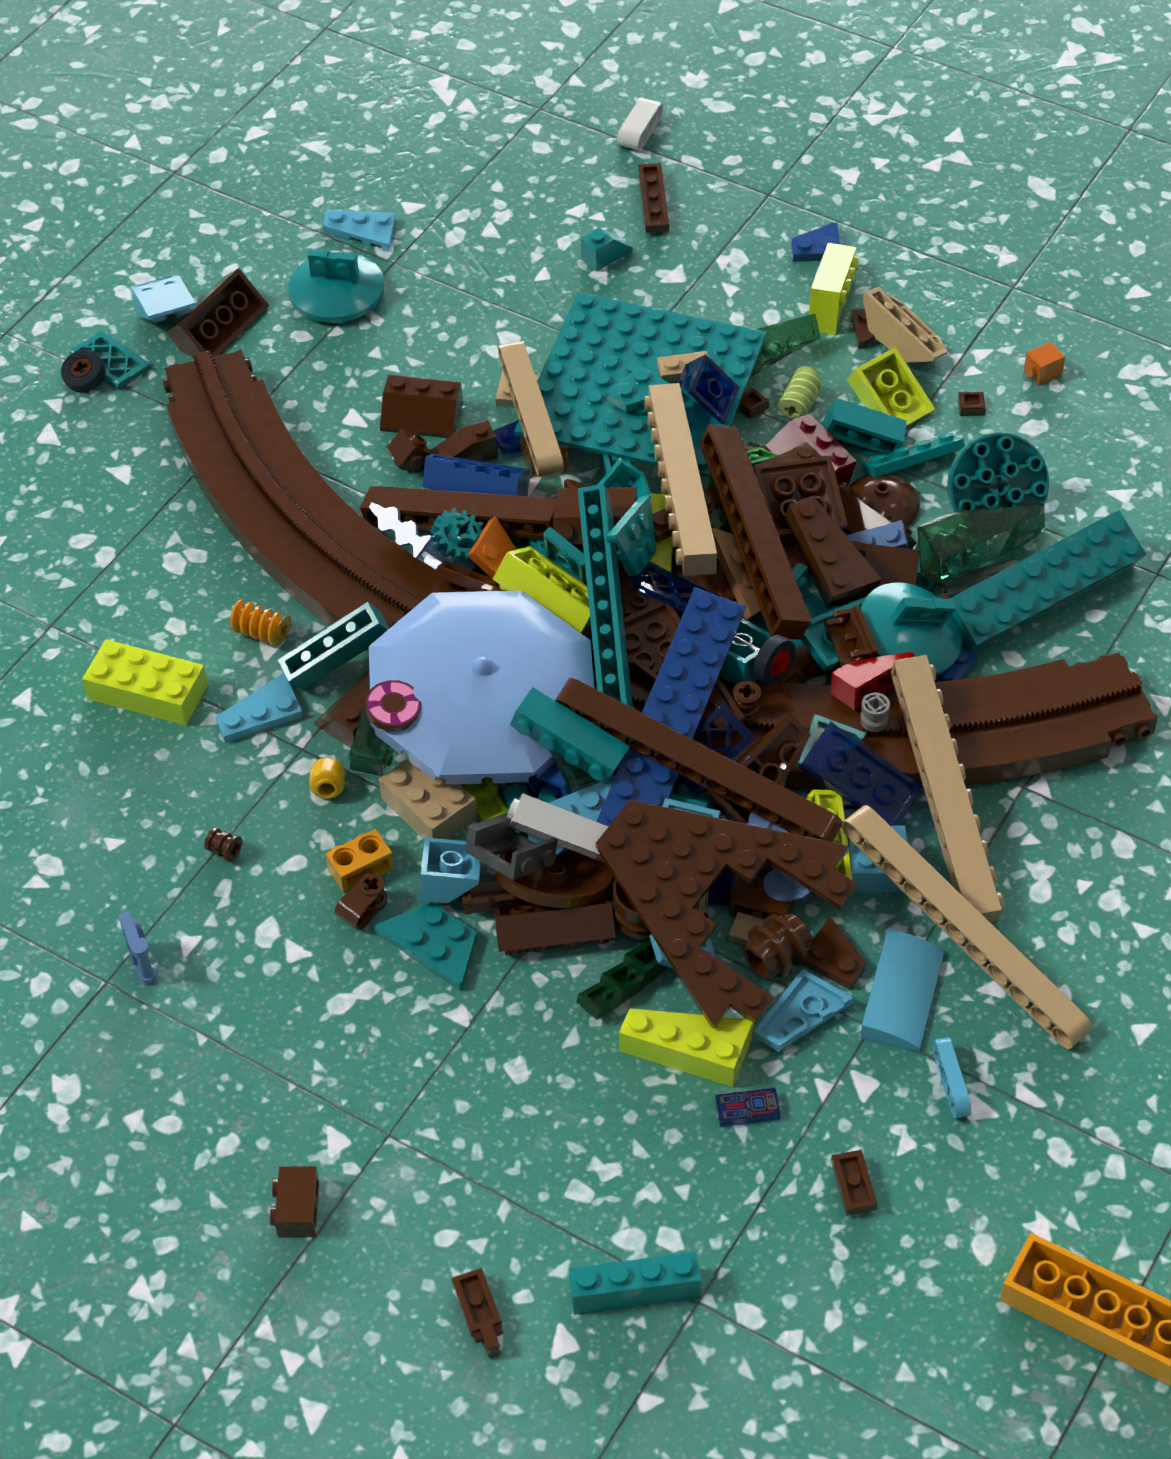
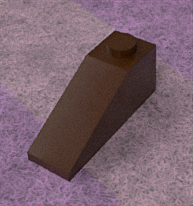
[421,420,498,473]

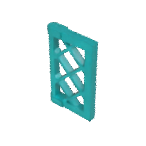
[69,330,151,389]

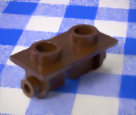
[462,880,521,913]

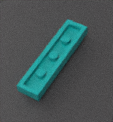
[862,433,965,477]

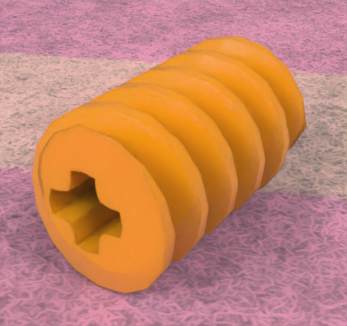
[230,599,292,646]

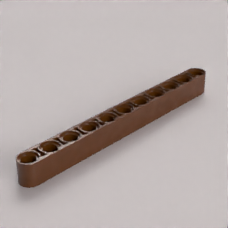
[555,678,843,842]

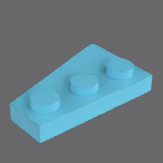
[216,673,303,743]
[753,969,853,1052]

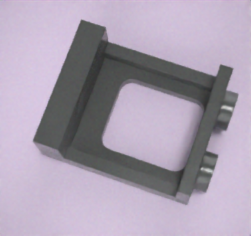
[465,813,558,880]

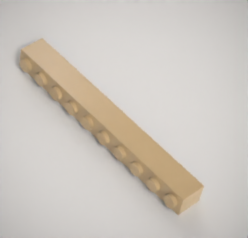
[644,383,717,576]
[891,655,1004,922]

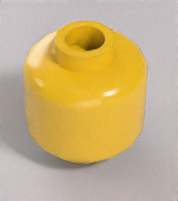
[309,758,346,799]

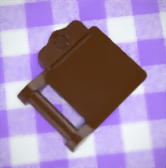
[851,541,919,597]

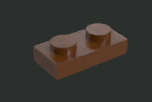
[831,1150,877,1216]

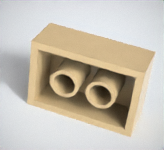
[379,758,478,839]

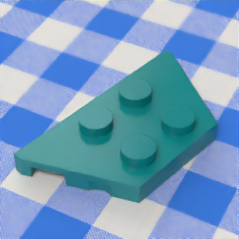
[606,495,656,576]
[374,903,477,991]

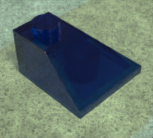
[677,354,740,424]

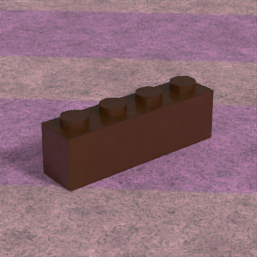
[838,482,917,549]

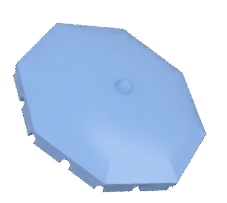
[369,591,594,785]

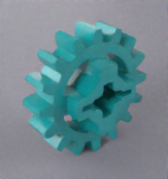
[430,508,483,564]

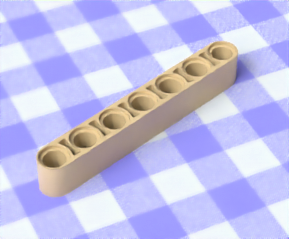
[498,341,564,477]

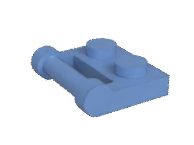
[118,911,157,985]

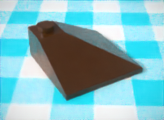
[753,455,848,547]

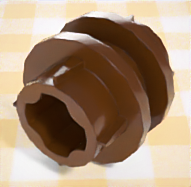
[743,912,812,980]

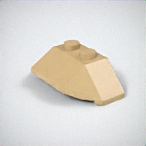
[863,287,948,363]

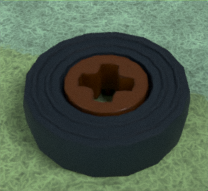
[61,349,106,392]

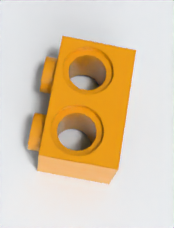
[325,829,394,893]

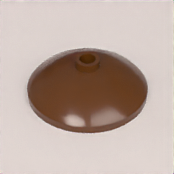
[848,474,920,527]

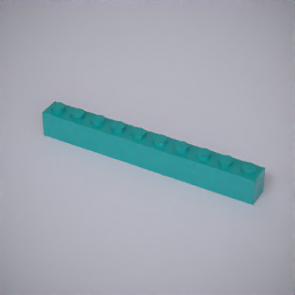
[578,484,633,708]

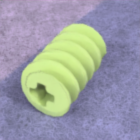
[777,366,822,419]

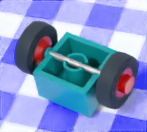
[719,618,796,685]

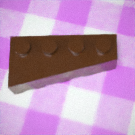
[784,496,882,609]

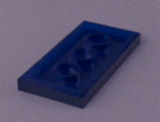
[799,722,923,826]

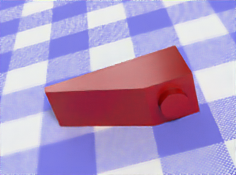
[831,652,915,710]

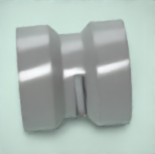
[860,693,890,732]

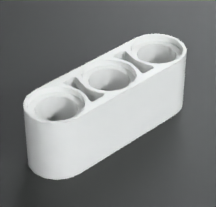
[617,98,663,151]

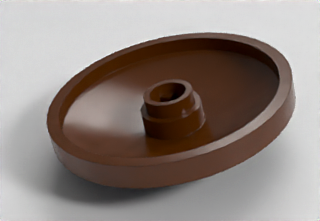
[496,849,612,908]

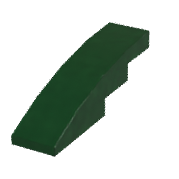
[576,940,668,1020]

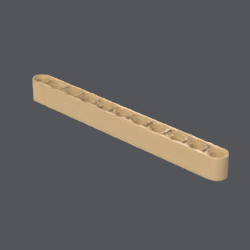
[841,805,1093,1049]

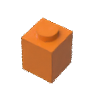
[1024,342,1065,385]

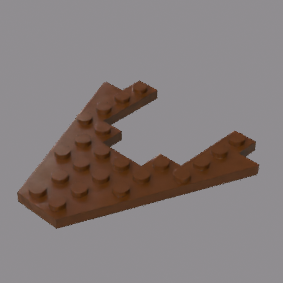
[595,800,858,1029]

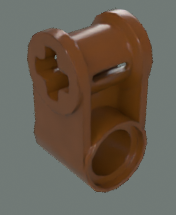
[335,873,388,930]

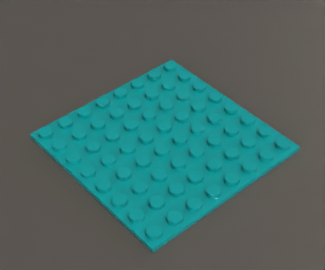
[514,292,767,478]

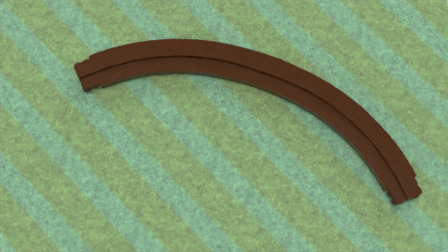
[162,349,1158,790]

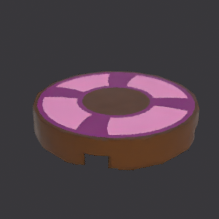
[365,680,421,731]

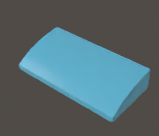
[861,928,944,1052]

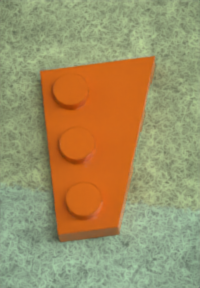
[467,516,517,578]

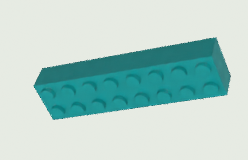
[949,510,1147,652]

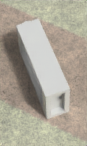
[506,794,608,863]

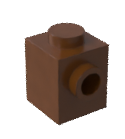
[387,429,432,473]

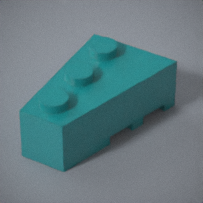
[821,397,906,457]

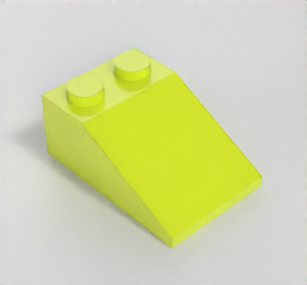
[847,347,935,426]

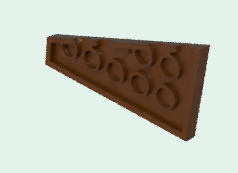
[624,599,745,735]

